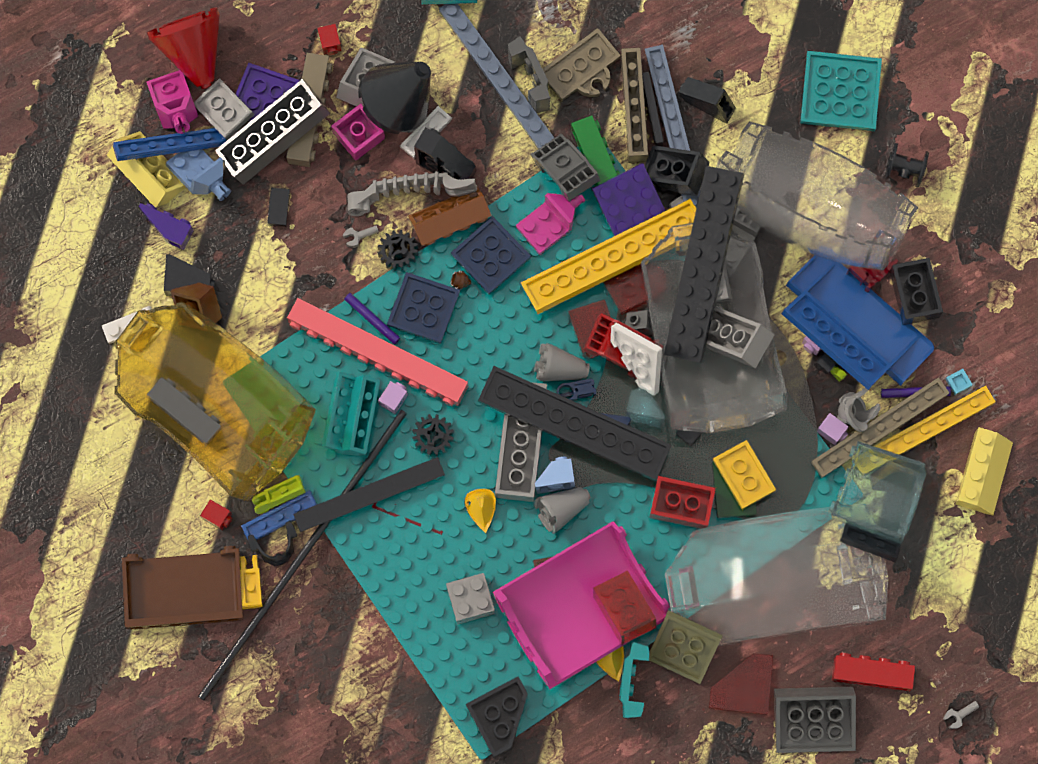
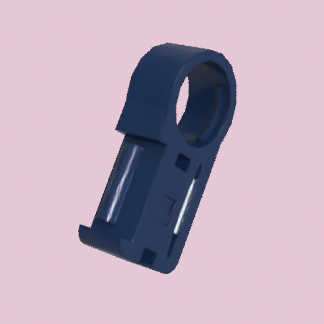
[556,378,597,401]

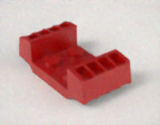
[583,313,663,379]

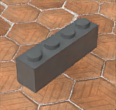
[147,377,221,447]

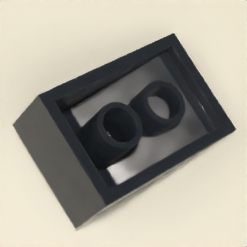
[645,145,710,196]

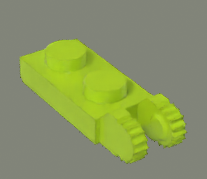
[252,475,306,514]

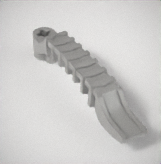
[347,172,477,216]

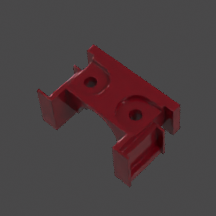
[846,240,898,293]

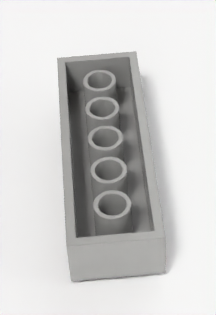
[495,382,547,502]

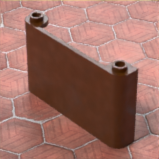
[122,546,244,630]

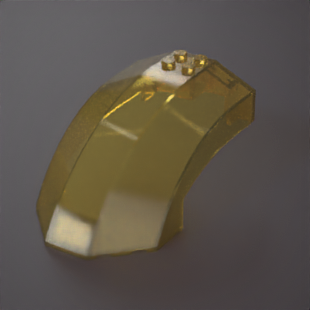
[114,302,316,501]

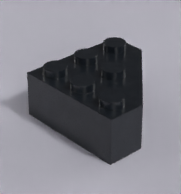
[414,127,476,180]
[466,676,528,759]

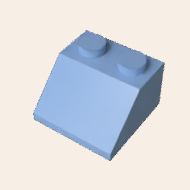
[535,457,575,494]

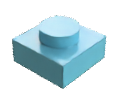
[946,369,972,395]

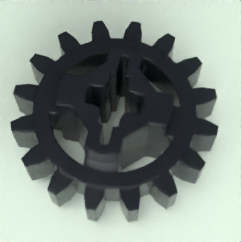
[377,230,419,271]
[412,414,454,456]

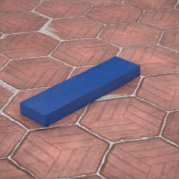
[241,490,317,541]

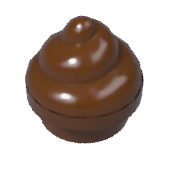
[451,271,471,290]

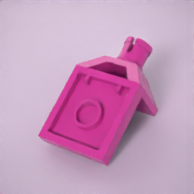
[147,70,198,134]
[516,193,585,255]

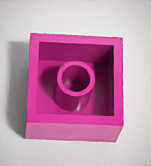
[331,104,385,161]

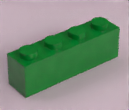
[571,116,620,186]

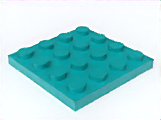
[800,51,882,131]

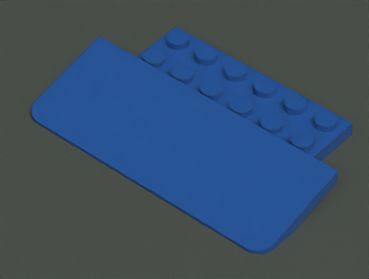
[781,251,934,390]

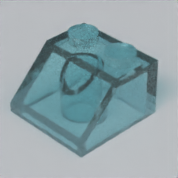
[626,388,665,428]

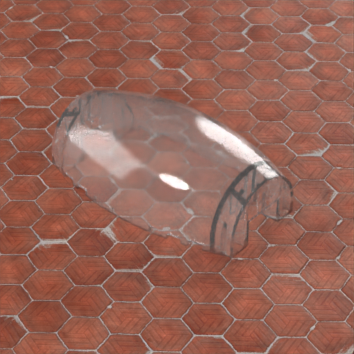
[716,121,918,270]

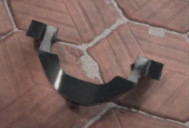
[248,521,297,566]

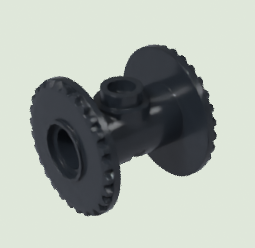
[885,143,929,187]

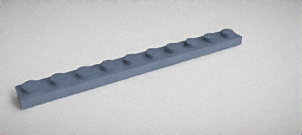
[439,4,554,148]
[645,45,700,208]

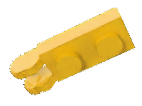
[240,555,263,609]

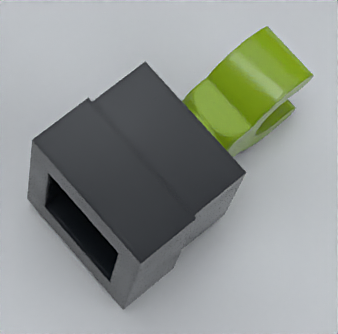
[814,353,847,382]

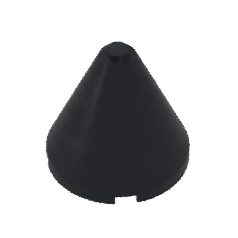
[358,62,431,134]

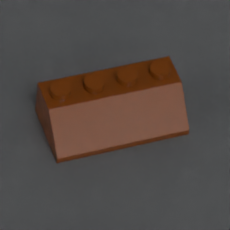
[408,187,492,245]

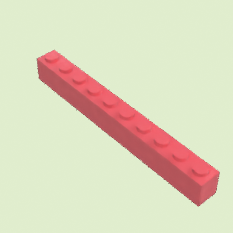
[287,298,469,406]

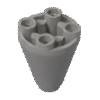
[534,343,590,382]

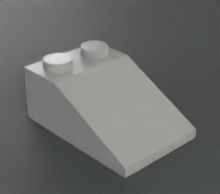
[336,48,395,107]

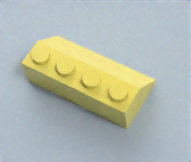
[107,131,186,208]
[955,427,1013,516]

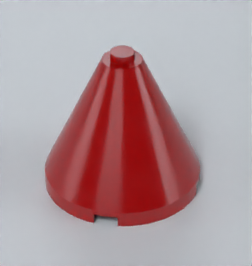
[147,7,220,89]

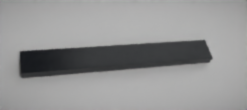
[293,457,445,532]

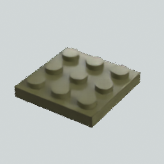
[649,610,723,684]

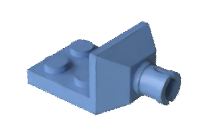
[166,149,231,201]

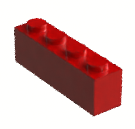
[832,653,915,692]

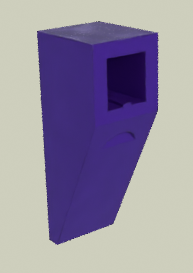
[139,203,194,250]

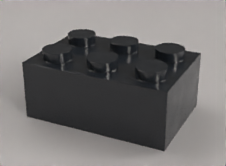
[890,258,943,325]

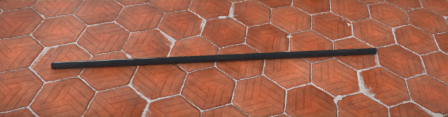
[198,410,407,700]

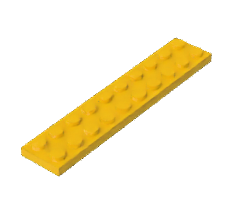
[521,199,696,314]

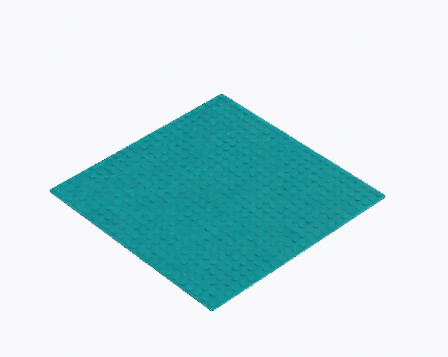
[223,147,863,760]

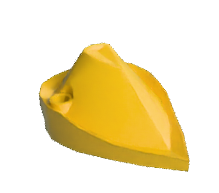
[465,489,496,533]
[596,646,624,682]

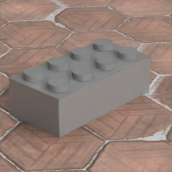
[706,307,775,368]

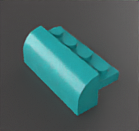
[322,371,380,456]

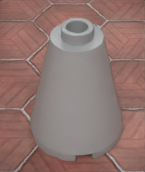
[534,487,591,534]

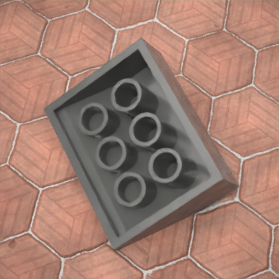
[774,687,856,753]

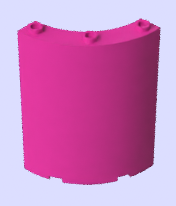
[493,521,670,689]

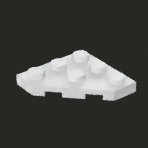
[611,323,662,396]

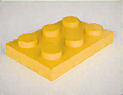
[713,440,776,510]

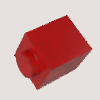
[317,24,342,55]
[200,499,232,530]

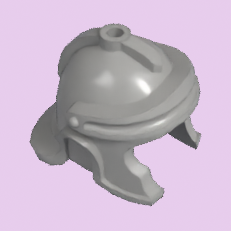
[837,388,881,432]

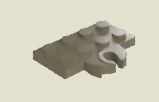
[543,28,621,101]

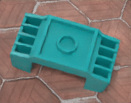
[619,642,649,718]

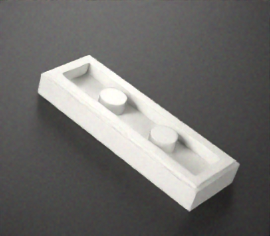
[400,106,452,159]

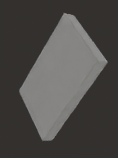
[194,78,254,140]

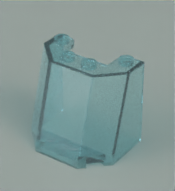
[829,441,927,544]

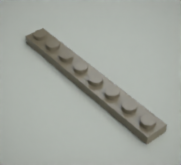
[811,377,949,478]

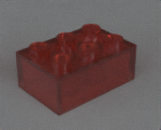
[593,570,656,645]

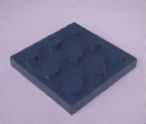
[451,216,531,295]
[387,272,460,344]

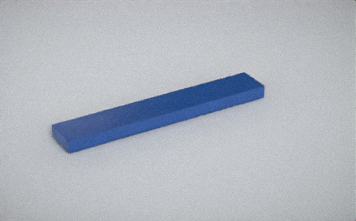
[113,128,227,161]

